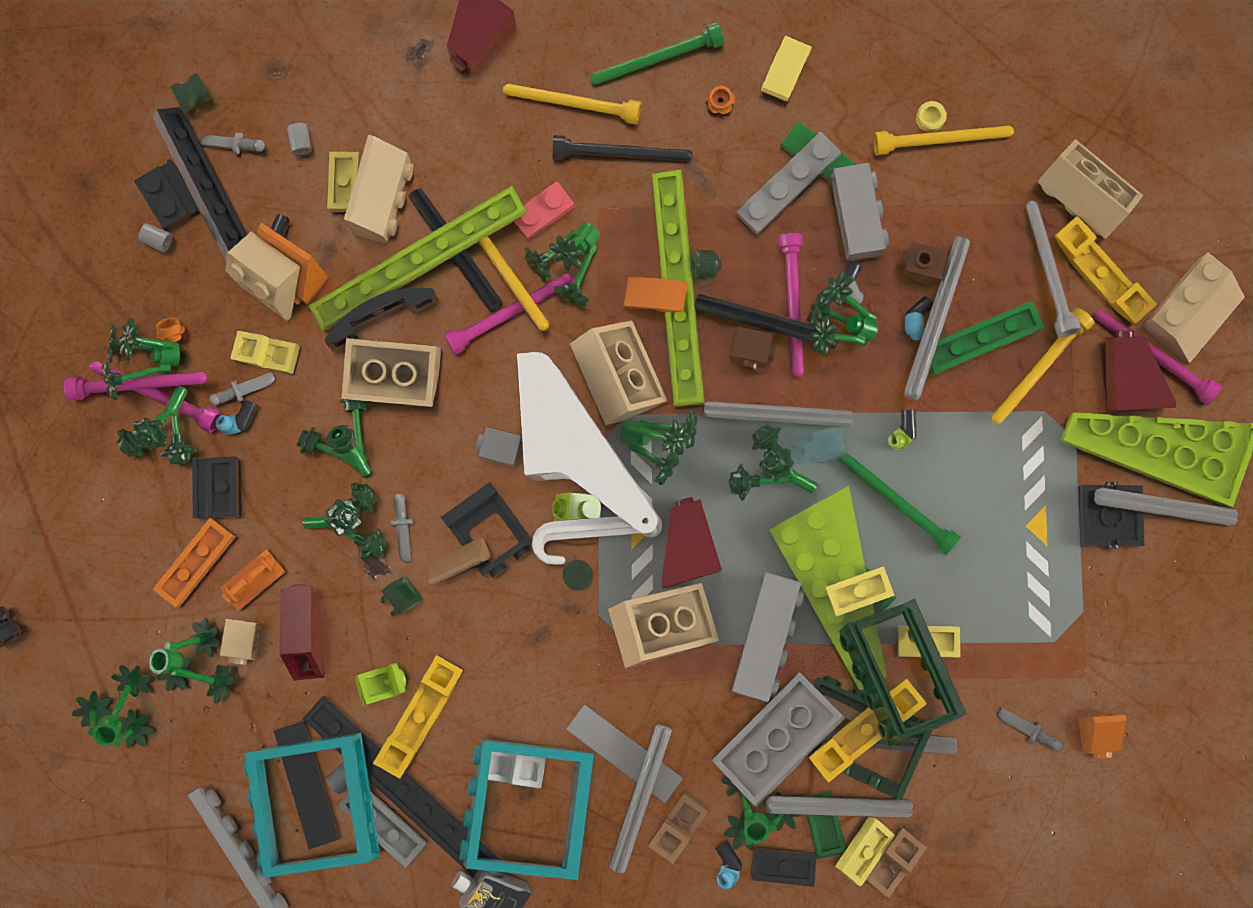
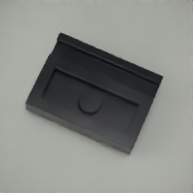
[134,159,200,231]
[192,456,239,519]

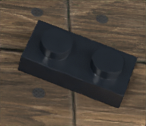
[751,847,817,887]

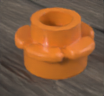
[706,86,735,114]
[155,318,185,343]

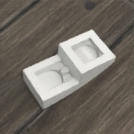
[488,752,546,788]

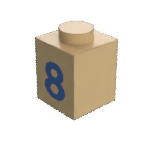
[220,619,263,665]

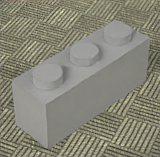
[830,163,889,262]

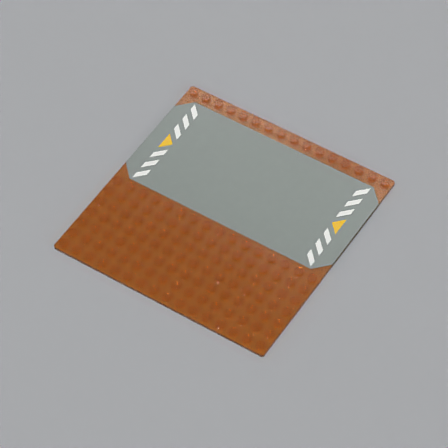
[597,204,1086,681]

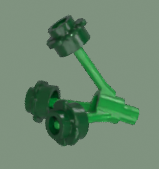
[297,399,372,477]

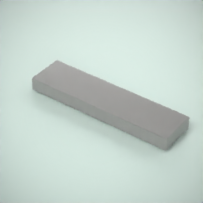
[566,704,683,803]

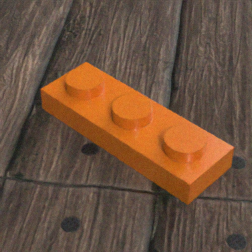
[152,518,236,608]

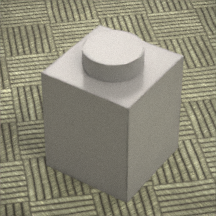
[475,427,523,469]

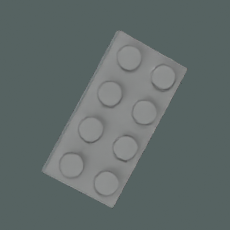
[712,672,845,807]

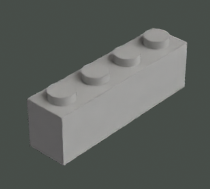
[731,573,804,703]

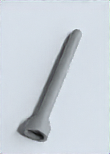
[1026,201,1081,337]

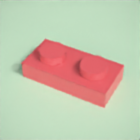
[513,181,575,241]

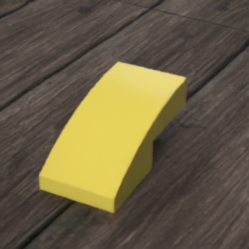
[761,36,812,102]
[230,331,300,374]

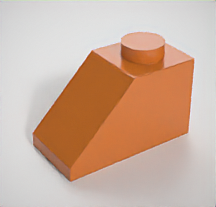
[1078,713,1126,759]

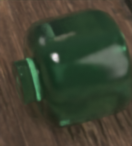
[691,250,722,280]

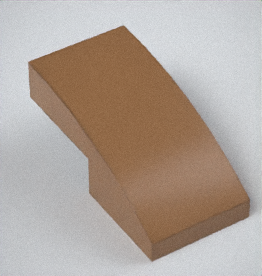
[648,791,710,864]
[865,828,927,899]

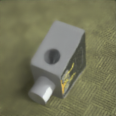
[451,870,531,908]

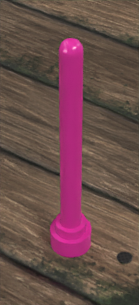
[778,233,804,377]
[444,273,574,355]
[1094,309,1222,405]
[89,361,222,433]
[64,372,207,401]

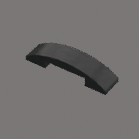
[325,287,439,351]

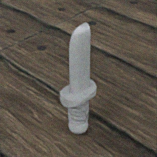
[200,133,265,154]
[209,372,275,406]
[390,493,413,562]
[998,707,1064,751]

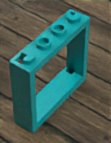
[243,733,380,878]
[459,739,594,880]

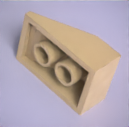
[225,231,300,321]
[608,583,719,668]

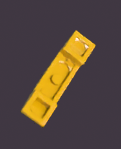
[1054,216,1157,325]
[373,655,463,779]
[808,678,927,783]

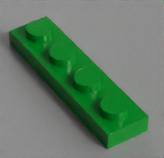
[930,301,1045,376]

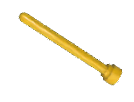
[503,84,641,125]
[873,126,1014,156]
[478,236,549,331]
[991,308,1095,425]

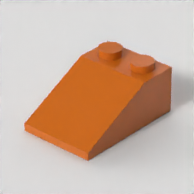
[257,223,329,306]

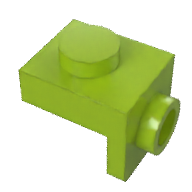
[552,493,601,522]
[354,663,406,706]

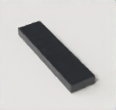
[274,721,340,849]

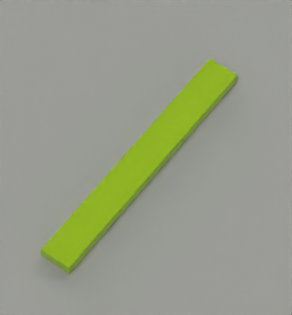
[652,170,705,407]
[308,186,528,332]

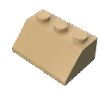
[344,135,414,244]
[1037,139,1143,239]
[1141,252,1244,364]
[570,320,668,425]
[341,338,441,407]

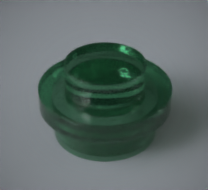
[563,560,593,590]

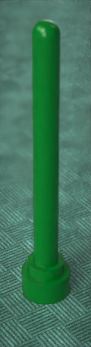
[590,22,725,85]
[838,452,961,556]

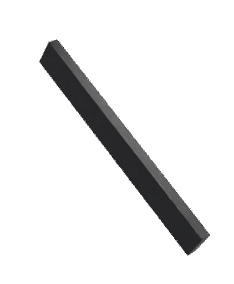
[302,696,504,878]

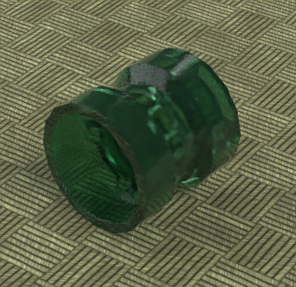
[171,73,211,112]

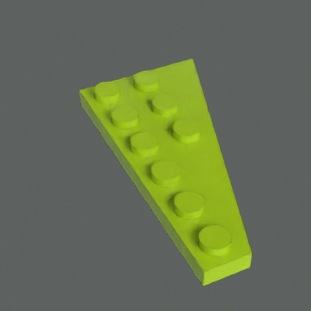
[1060,412,1253,508]
[769,485,887,691]

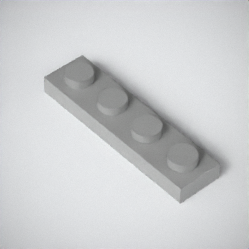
[736,132,841,235]

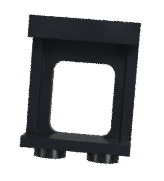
[441,482,532,578]

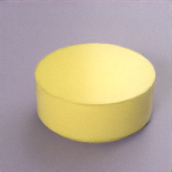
[916,101,947,132]

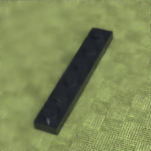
[151,107,247,261]

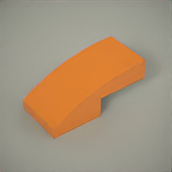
[623,277,688,312]

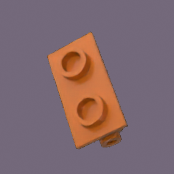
[220,549,286,611]

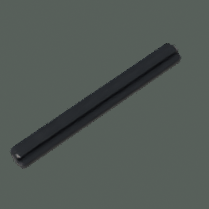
[409,188,502,311]
[694,294,839,349]

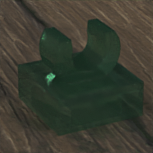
[380,576,423,616]

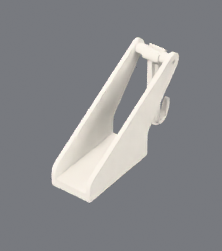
[517,352,663,565]

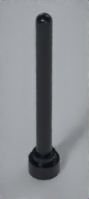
[552,135,693,161]

